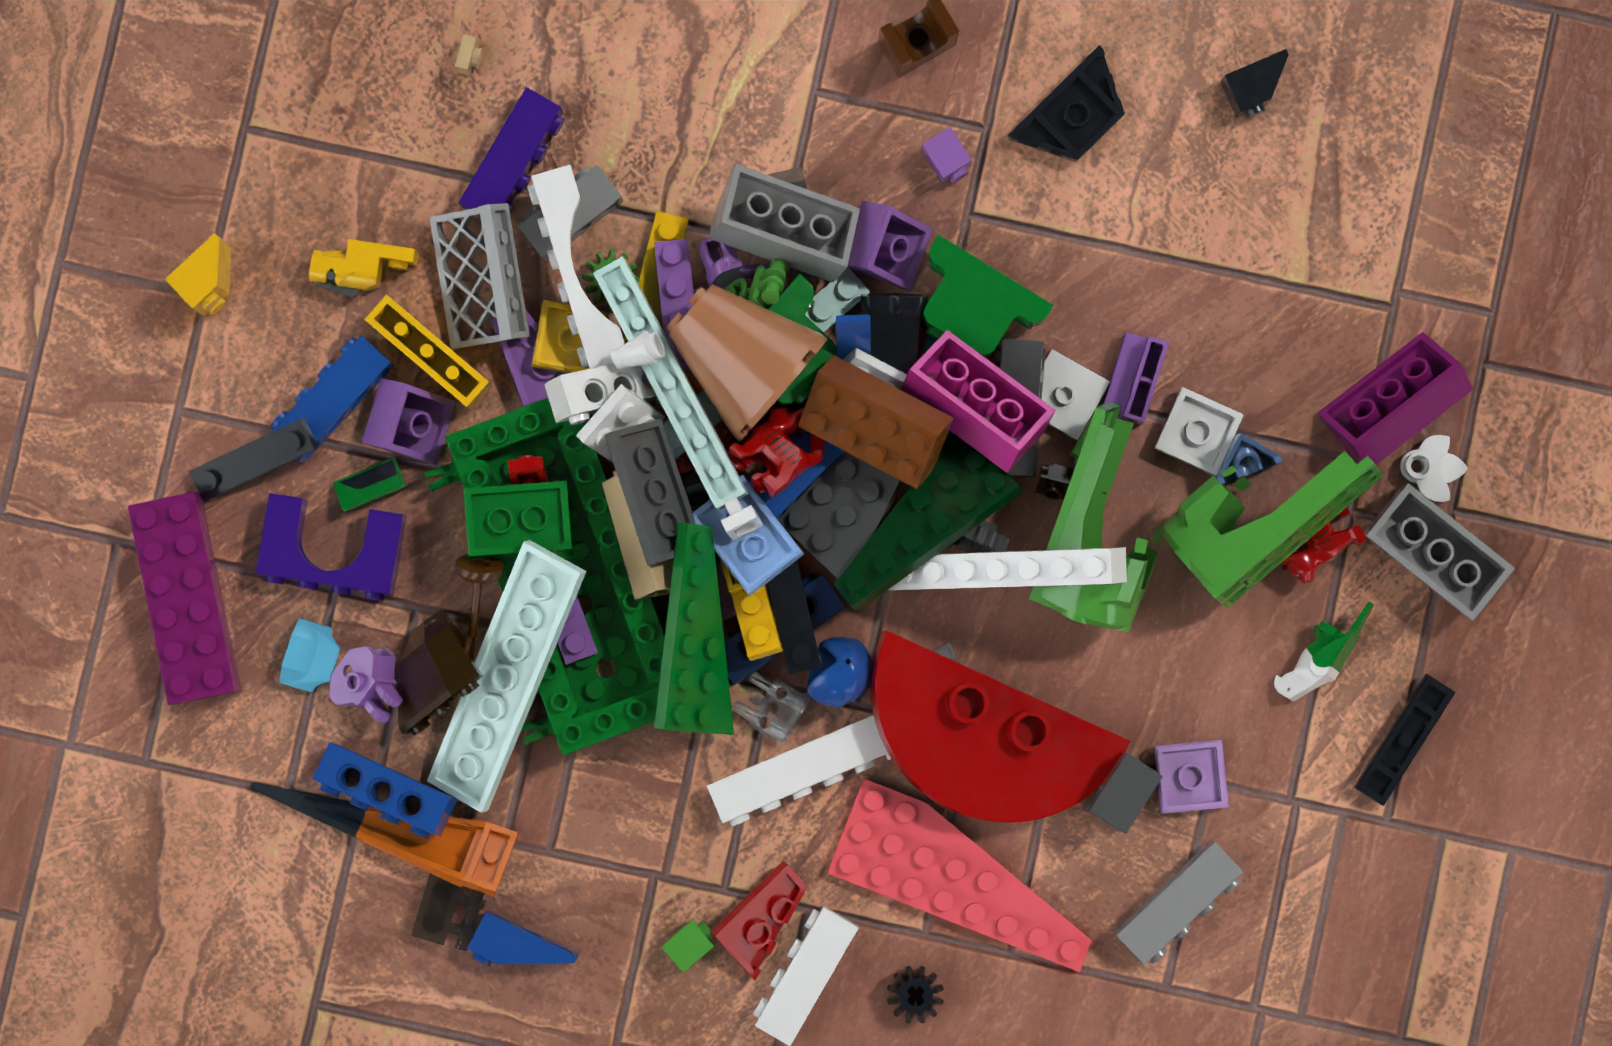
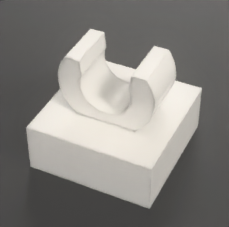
[721,497,764,541]

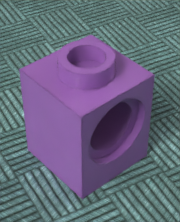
[921,127,972,183]

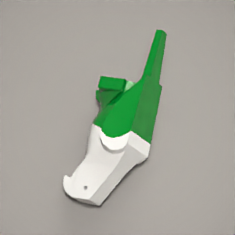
[1274,601,1374,702]

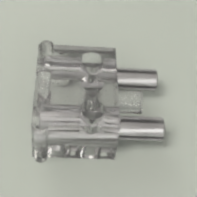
[732,672,812,747]

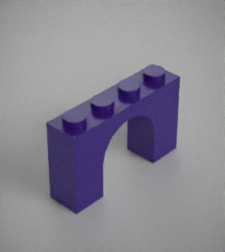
[256,493,407,601]

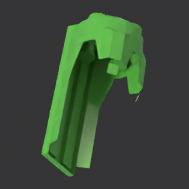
[1029,402,1161,632]
[1158,451,1384,608]

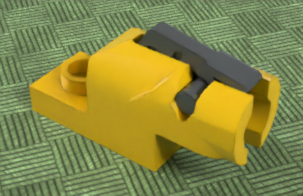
[309,239,419,298]

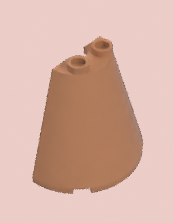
[666,284,828,442]

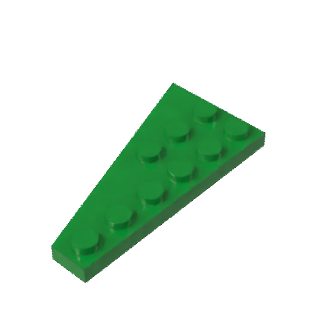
[654,522,734,735]

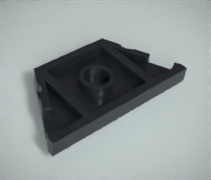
[1008,45,1125,162]

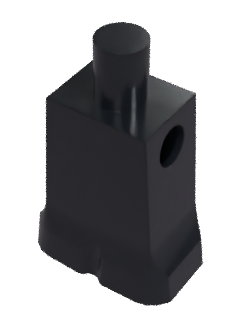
[860,293,928,374]

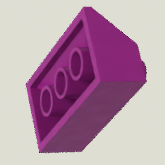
[1318,332,1473,465]

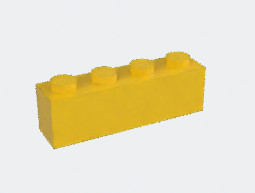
[364,294,493,411]

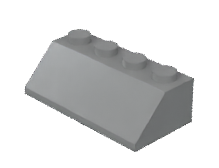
[709,164,860,282]
[1365,483,1515,621]

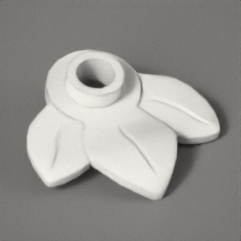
[1400,435,1468,502]

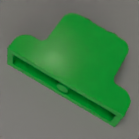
[923,234,1054,358]
[767,274,836,406]

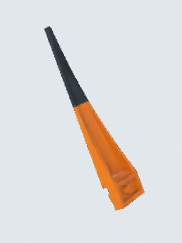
[251,782,519,897]

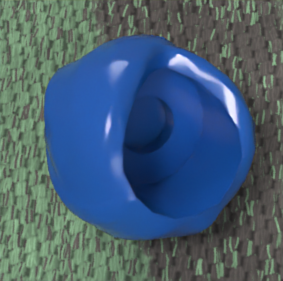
[807,637,873,709]

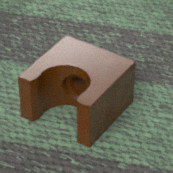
[878,0,960,78]

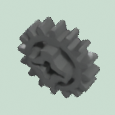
[951,520,1010,553]

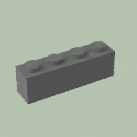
[995,339,1046,478]

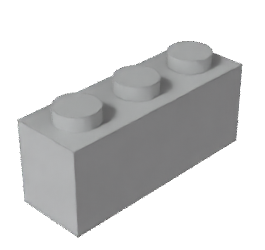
[518,165,624,262]

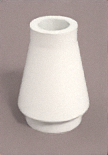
[611,331,665,370]

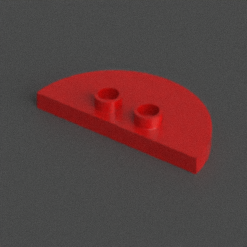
[871,630,1131,823]

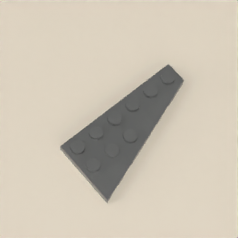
[778,451,902,579]

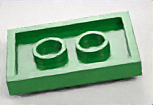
[463,481,572,558]

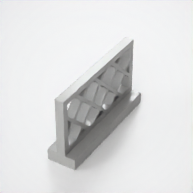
[429,203,530,350]

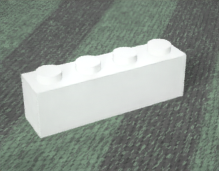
[752,905,859,1046]

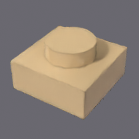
[455,34,483,76]

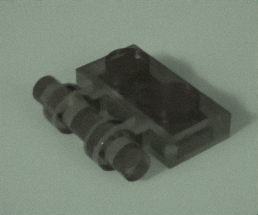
[411,873,486,951]

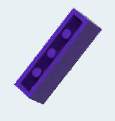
[459,87,565,218]

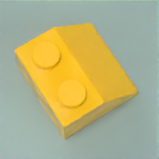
[165,233,231,317]

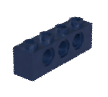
[724,573,846,685]

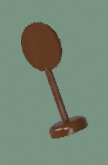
[455,554,504,660]

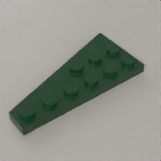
[834,433,1022,613]

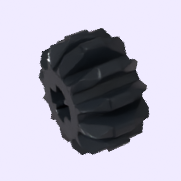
[887,966,944,1023]

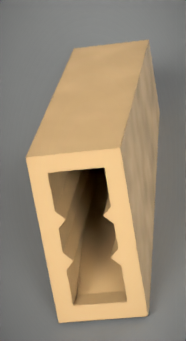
[602,470,674,600]

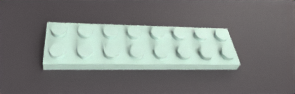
[427,540,586,813]

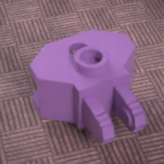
[329,646,403,724]

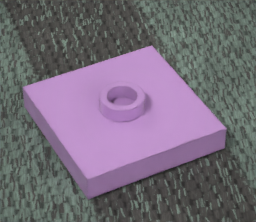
[1153,740,1229,814]

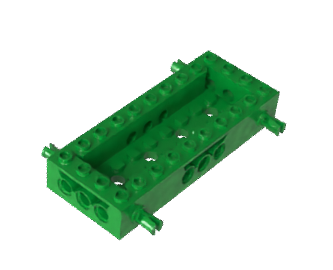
[424,398,665,755]

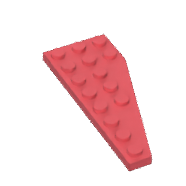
[827,778,1092,972]

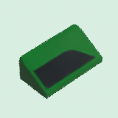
[333,456,408,513]

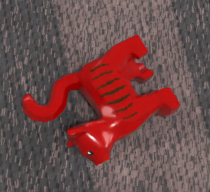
[727,404,825,498]
[1282,507,1367,584]

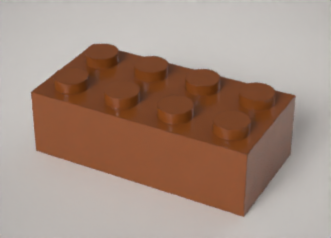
[798,355,954,489]

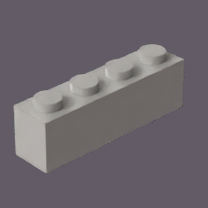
[1113,840,1243,965]

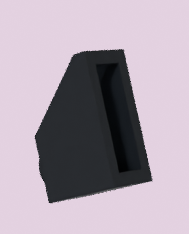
[1220,49,1289,119]

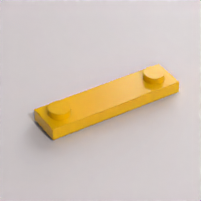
[624,211,689,342]

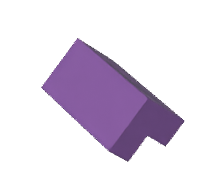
[1103,332,1169,426]

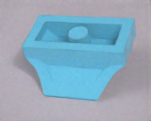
[279,618,341,692]

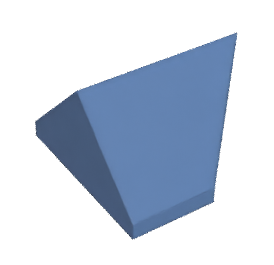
[1215,433,1282,485]

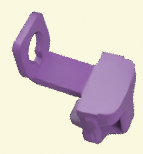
[699,237,785,289]

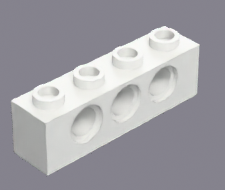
[544,364,661,425]

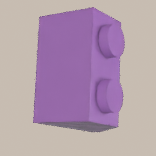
[847,201,933,291]
[362,378,456,465]

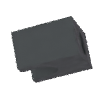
[1084,752,1163,834]

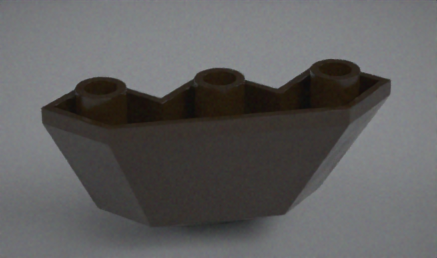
[396,610,483,736]

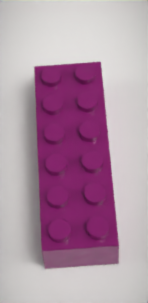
[128,492,242,705]

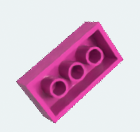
[900,330,1056,473]

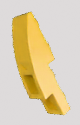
[720,558,783,661]

